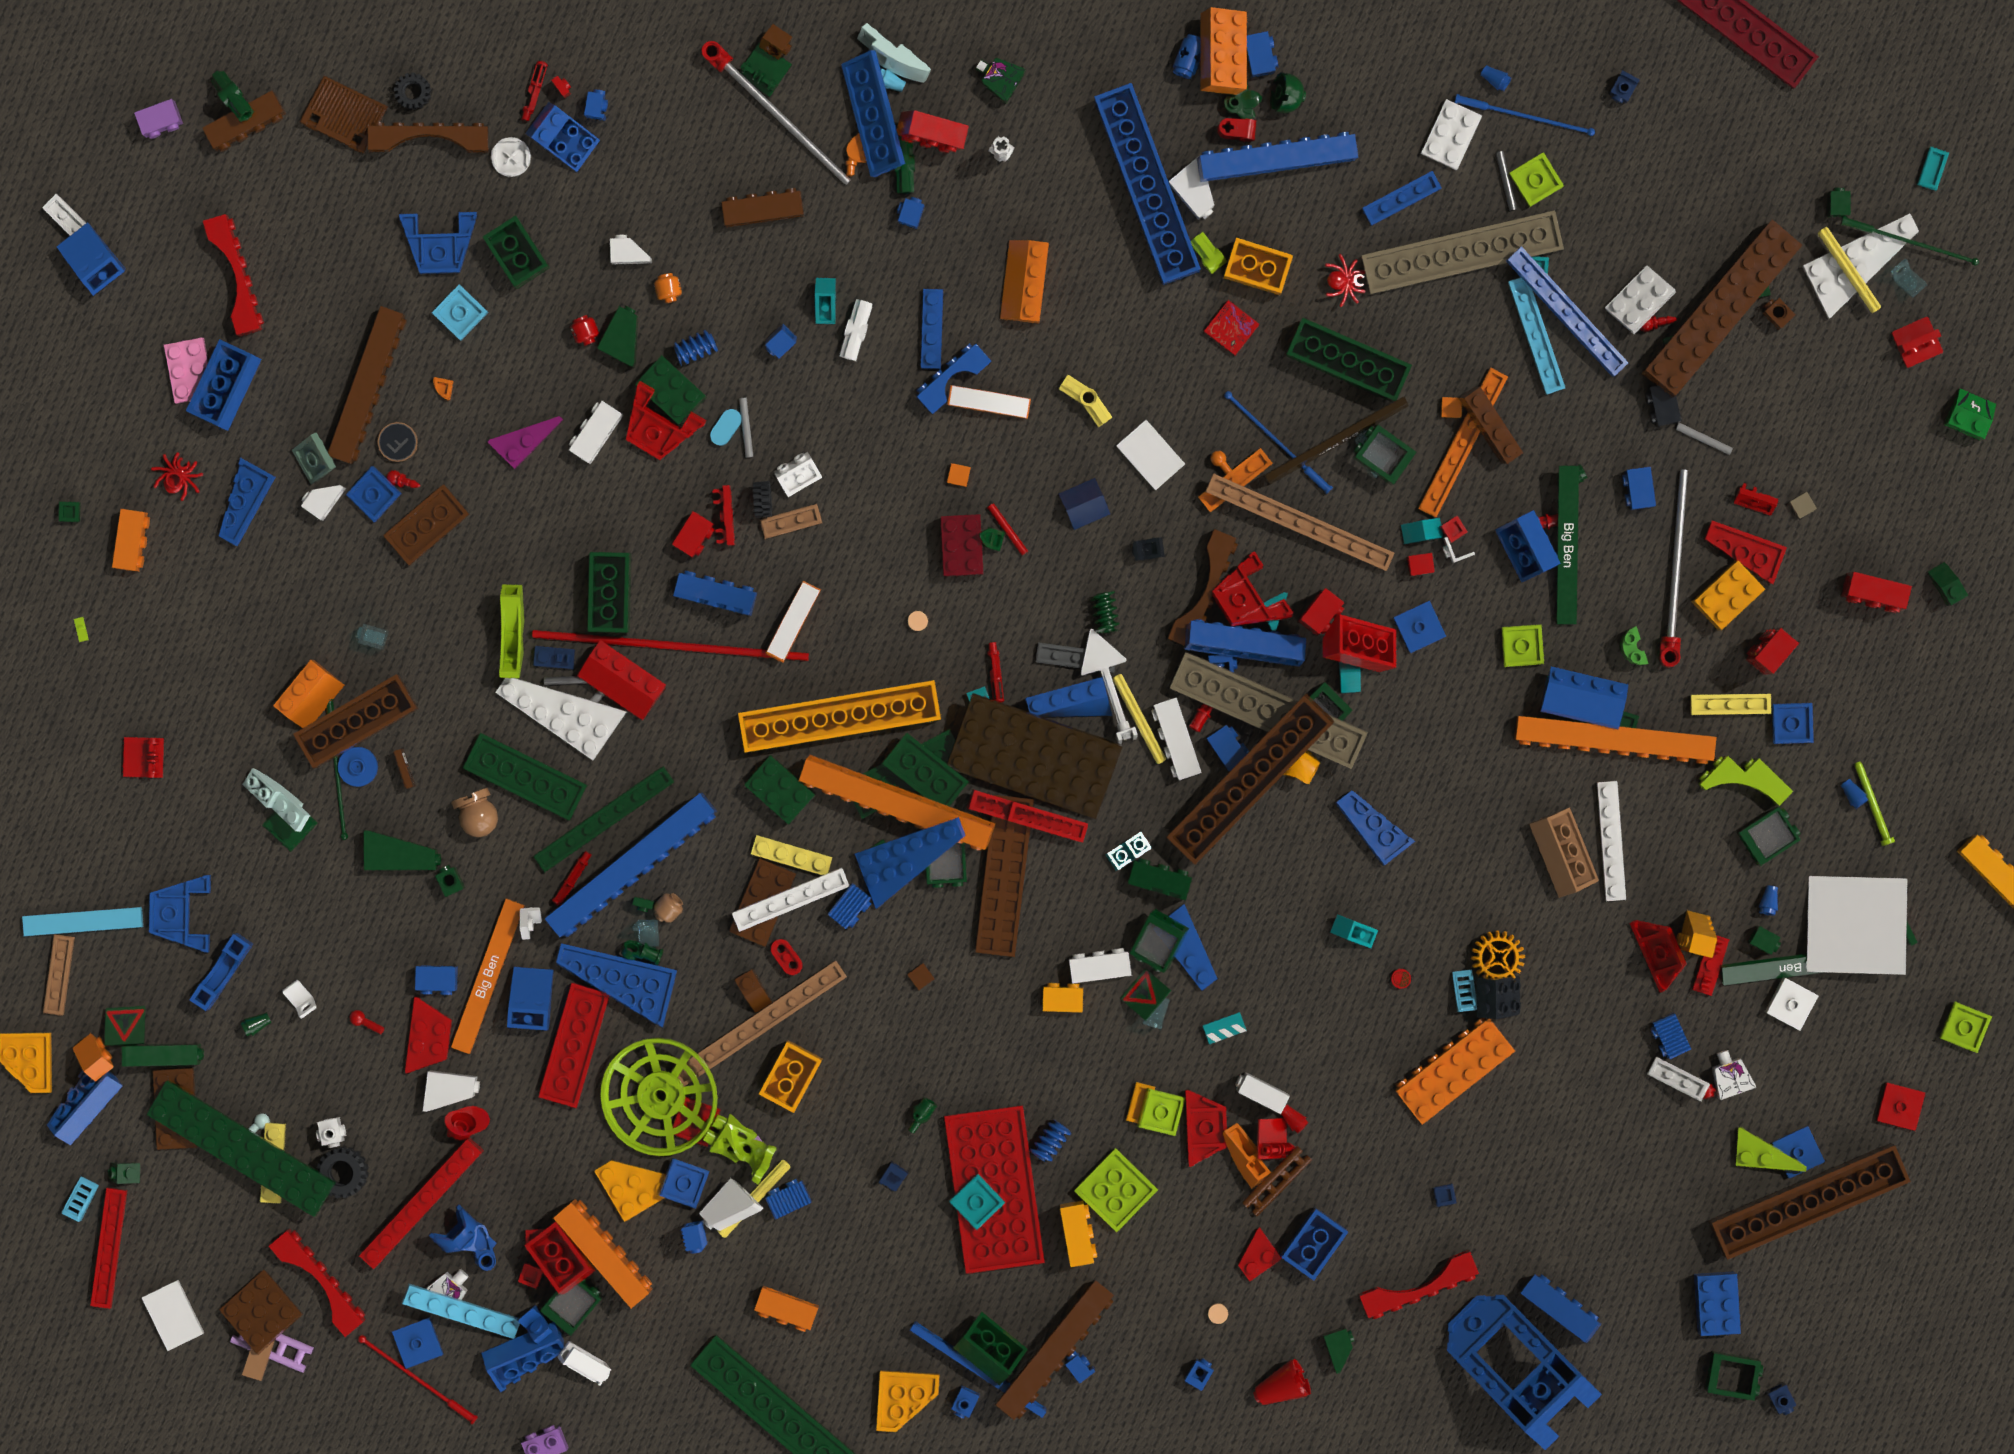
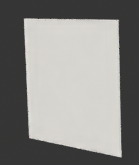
[1807,876,1907,975]

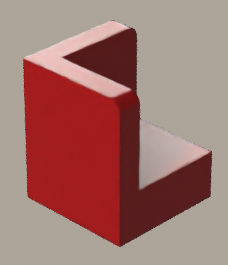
[1407,553,1435,576]

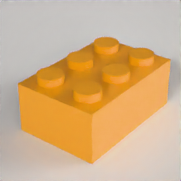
[1224,238,1293,295]
[1691,560,1765,631]
[759,1040,823,1113]
[1060,1200,1097,1267]

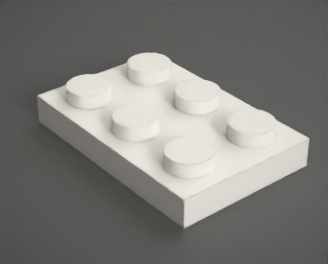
[1421,99,1482,170]
[1605,266,1676,334]

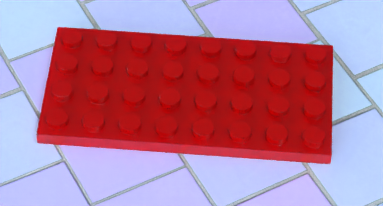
[944,1105,1045,1274]

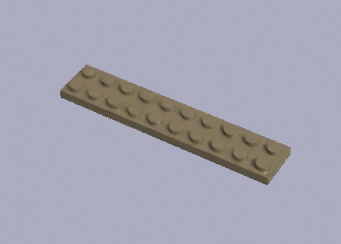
[1361,211,1564,295]
[1170,651,1368,769]

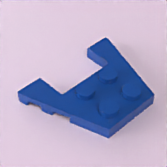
[399,212,477,274]
[149,875,211,952]

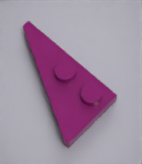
[488,416,563,469]

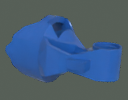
[428,1204,497,1271]

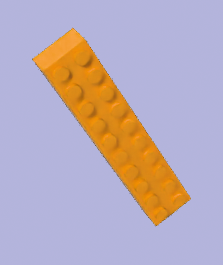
[738,680,941,752]

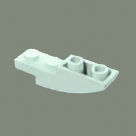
[857,23,931,83]
[243,768,310,832]

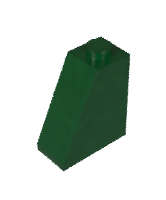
[597,305,638,368]

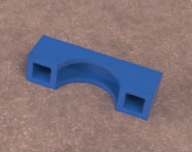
[916,343,992,414]
[189,933,253,1011]

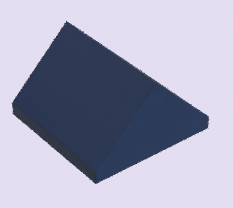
[1059,478,1110,530]

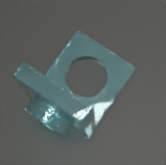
[1891,259,1927,298]
[633,920,659,946]
[1143,998,1169,1029]

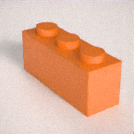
[112,509,150,572]
[754,1286,819,1332]

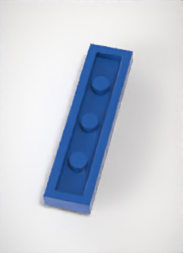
[1362,171,1442,226]
[921,289,943,369]

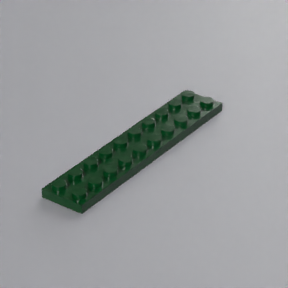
[147,1080,336,1217]
[690,1334,856,1454]

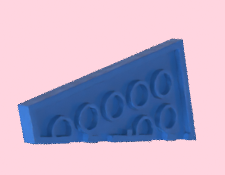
[855,817,966,909]
[556,943,677,1029]

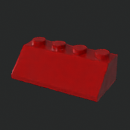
[1323,614,1396,672]
[577,640,666,721]

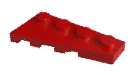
[1704,520,1787,585]

